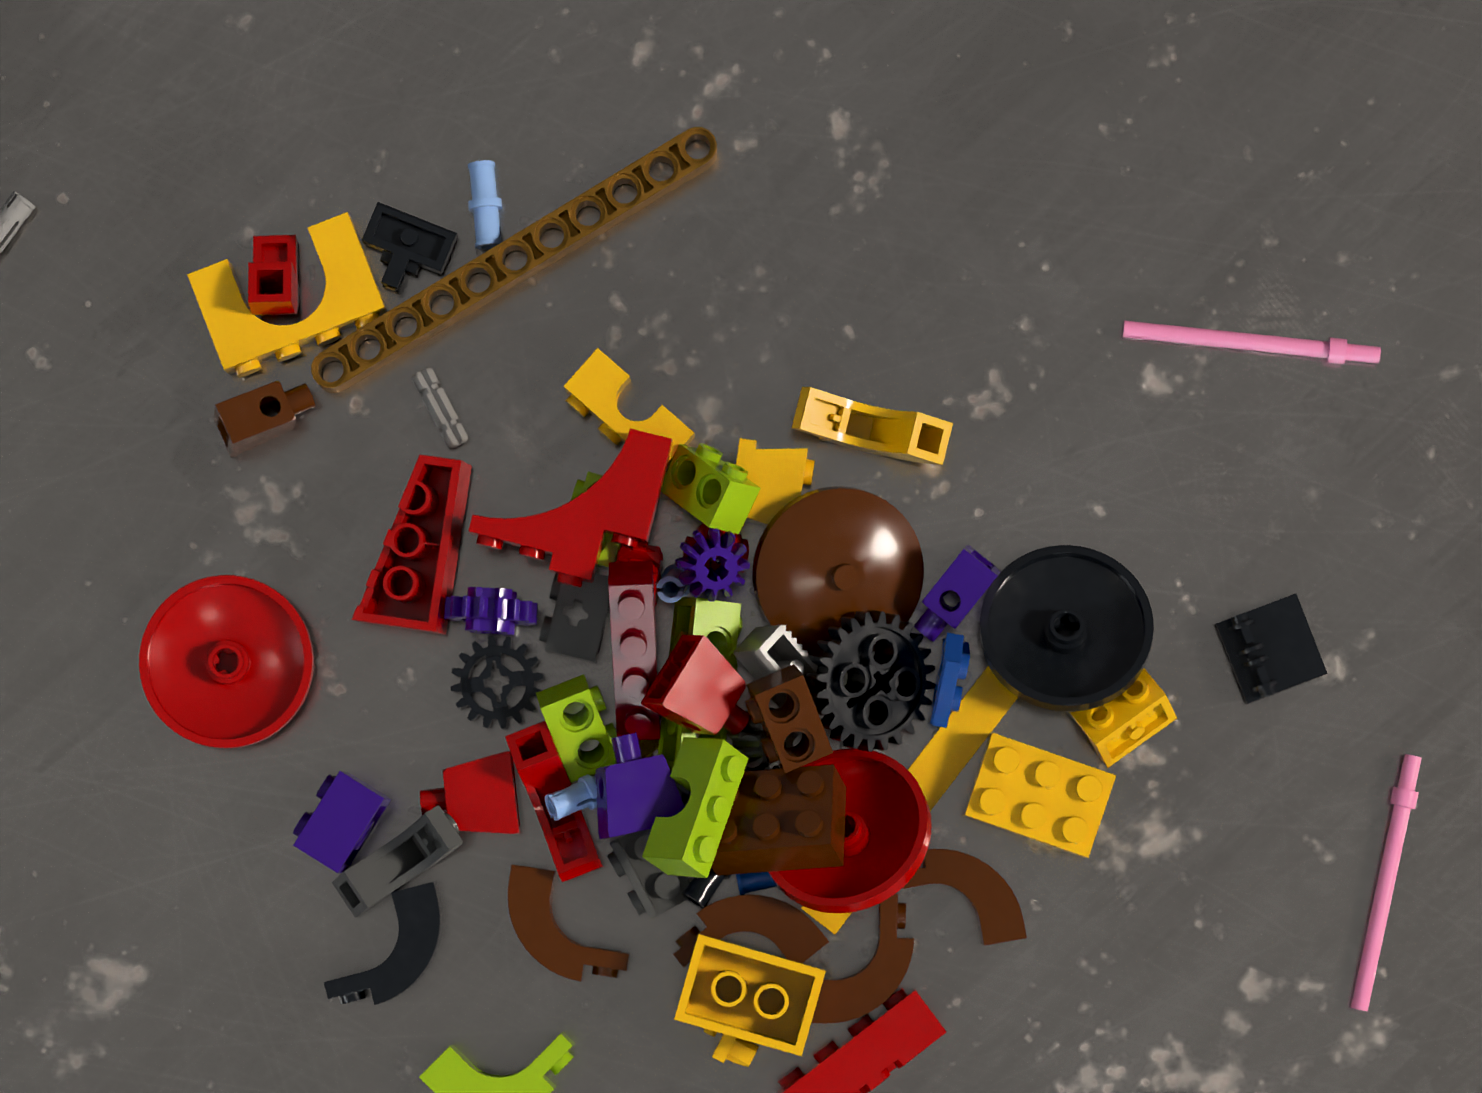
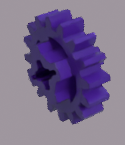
[444,587,538,635]

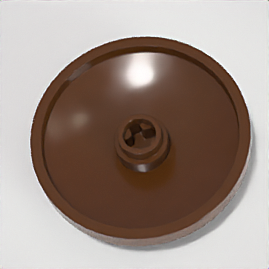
[752,486,924,657]

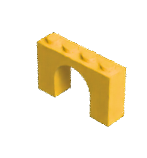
[187,212,388,377]

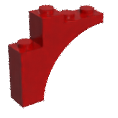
[468,428,673,588]

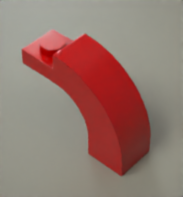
[505,721,603,882]

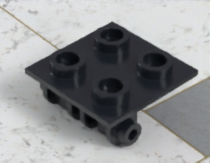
[1216,594,1328,704]

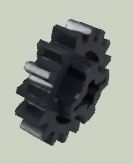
[451,636,545,729]

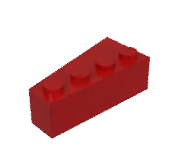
[351,454,472,635]
[775,987,947,1093]

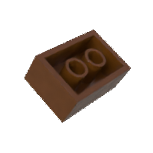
[711,764,846,876]

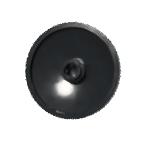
[980,545,1154,712]

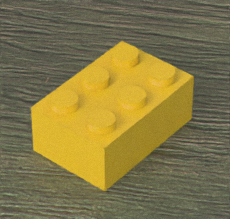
[962,733,1116,858]
[674,934,826,1056]

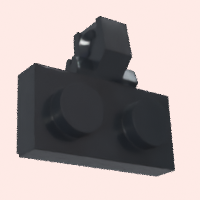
[362,202,458,293]

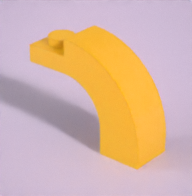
[792,387,953,465]

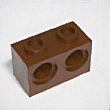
[745,664,833,773]

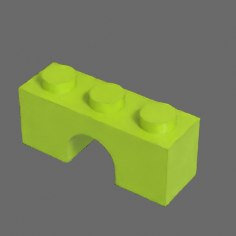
[642,737,749,878]

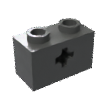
[539,573,610,664]

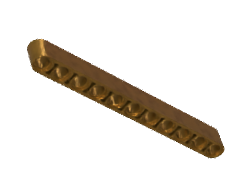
[311,127,717,393]

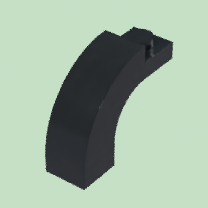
[324,881,444,1005]

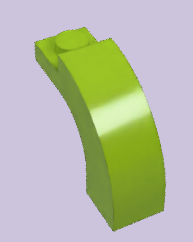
[419,1032,575,1093]

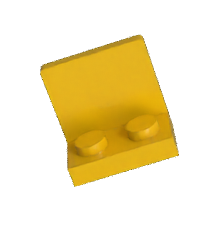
[1068,668,1177,768]

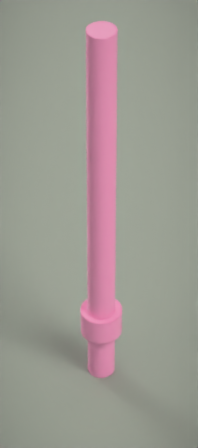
[1122,320,1381,365]
[1351,754,1422,1012]

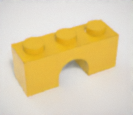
[563,348,695,468]

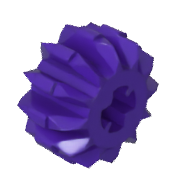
[675,528,750,602]

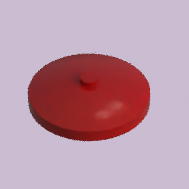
[139,575,314,748]
[768,748,932,913]

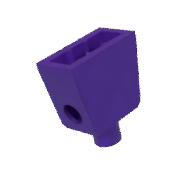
[914,544,1001,642]
[596,733,685,839]

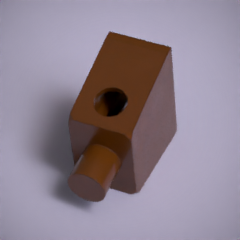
[214,381,315,457]

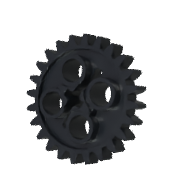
[806,610,936,752]

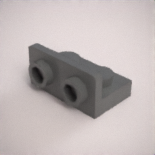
[607,829,691,920]

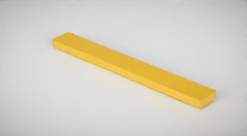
[801,665,1018,935]

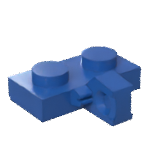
[930,632,970,728]

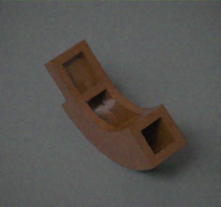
[902,849,1027,946]
[508,864,631,982]
[673,894,829,968]
[811,894,914,1024]

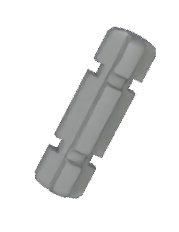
[412,367,468,449]

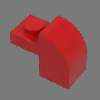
[248,235,300,315]

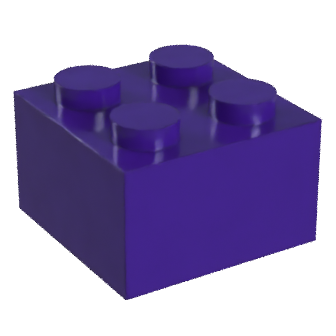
[293,771,392,873]

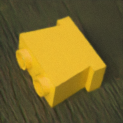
[736,438,815,529]

